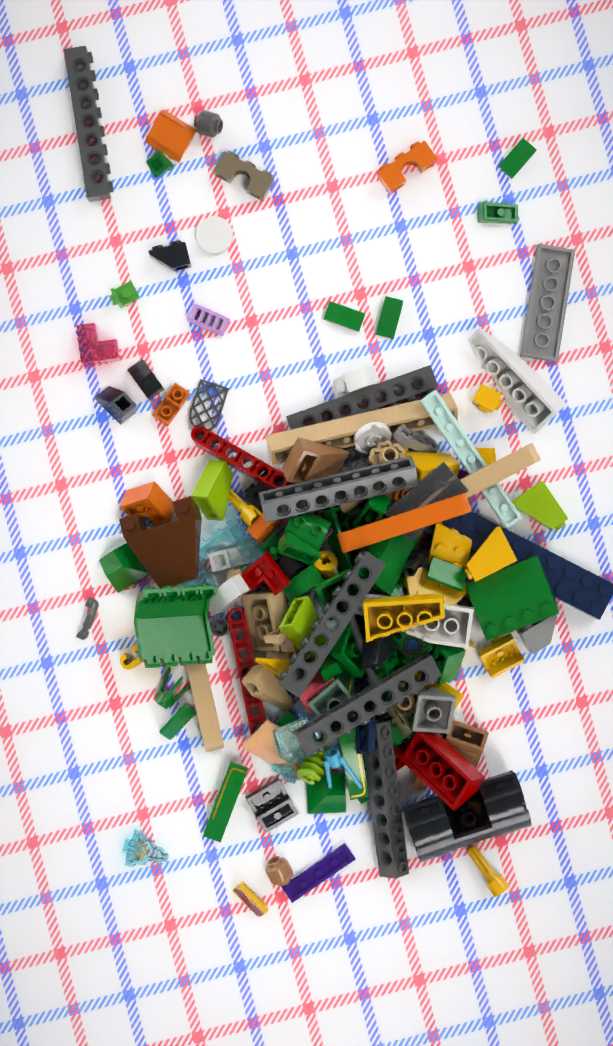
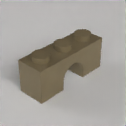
[213,151,275,202]

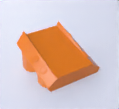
[145,109,197,163]

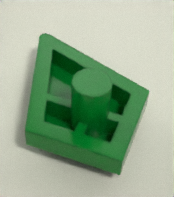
[259,526,284,561]

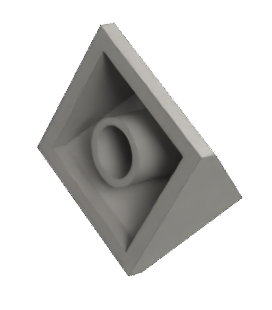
[411,687,457,734]

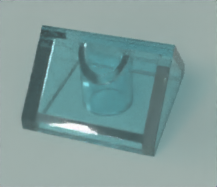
[273,716,325,764]

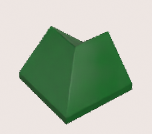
[99,543,150,593]
[307,773,346,814]

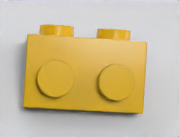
[478,634,525,678]

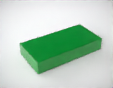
[498,138,537,179]
[323,301,366,332]

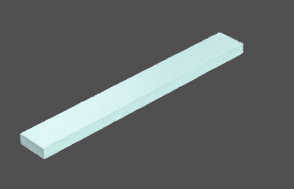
[419,390,522,529]

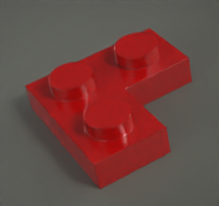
[241,552,291,595]

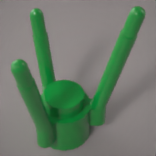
[155,668,191,709]

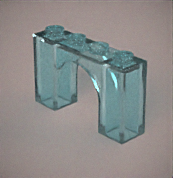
[190,517,263,588]

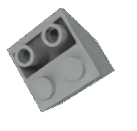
[518,615,557,654]

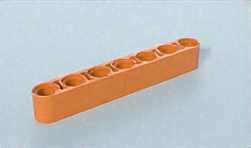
[337,493,472,553]

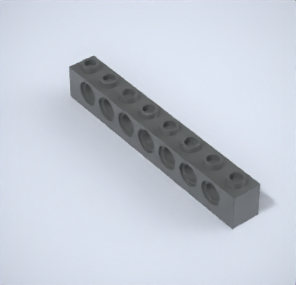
[64,46,114,202]
[286,365,438,430]
[259,456,419,522]
[278,551,387,698]
[291,653,442,756]
[364,720,409,879]

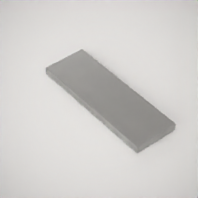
[520,244,576,363]

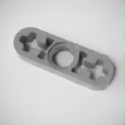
[393,426,439,453]

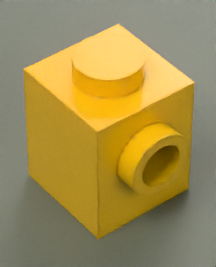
[471,384,503,414]

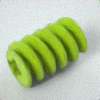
[297,745,330,785]

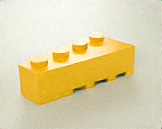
[363,593,445,642]

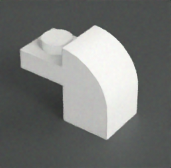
[332,365,380,398]

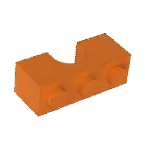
[377,140,438,195]

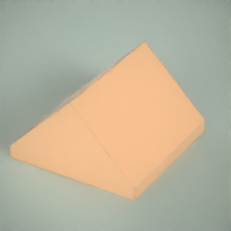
[242,719,294,764]

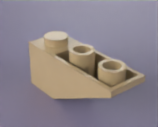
[241,665,295,711]

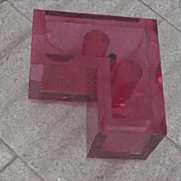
[76,323,121,366]

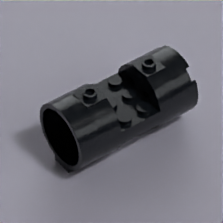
[402,770,532,863]

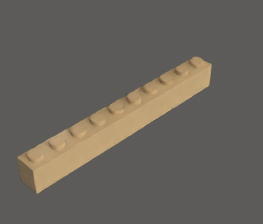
[265,393,458,465]

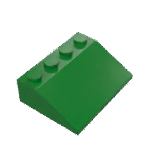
[465,555,559,641]

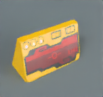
[232,881,269,917]

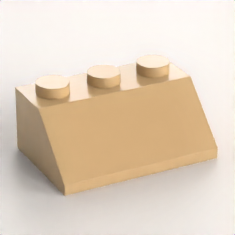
[242,589,288,651]

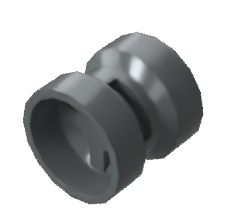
[210,617,230,637]

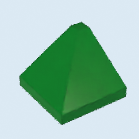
[146,151,174,178]

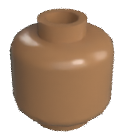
[265,856,293,886]

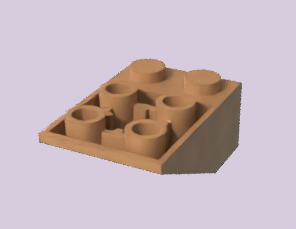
[282,437,349,484]
[444,720,489,768]

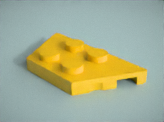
[426,522,472,569]
[403,562,468,605]

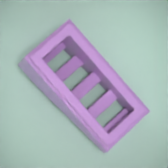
[187,303,230,336]

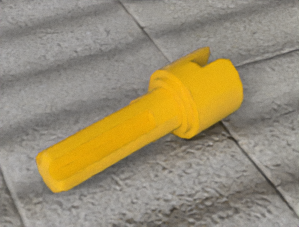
[228,488,262,527]
[467,845,510,898]

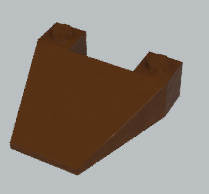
[119,496,202,589]

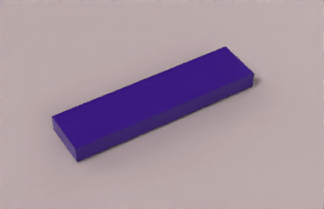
[281,843,356,903]

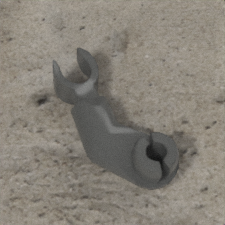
[76,597,99,640]

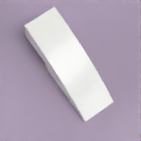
[209,574,250,617]

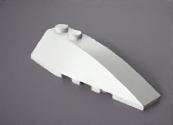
[467,327,567,435]
[355,594,474,648]

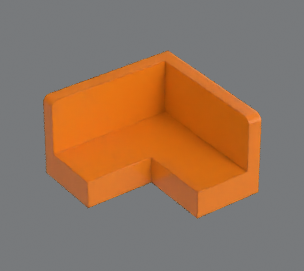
[119,481,175,526]

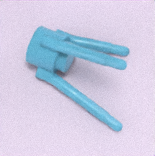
[323,748,362,789]

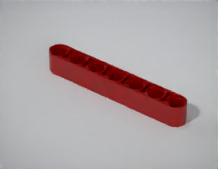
[191,426,294,490]
[228,607,266,735]

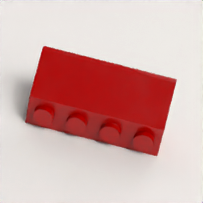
[401,731,485,811]

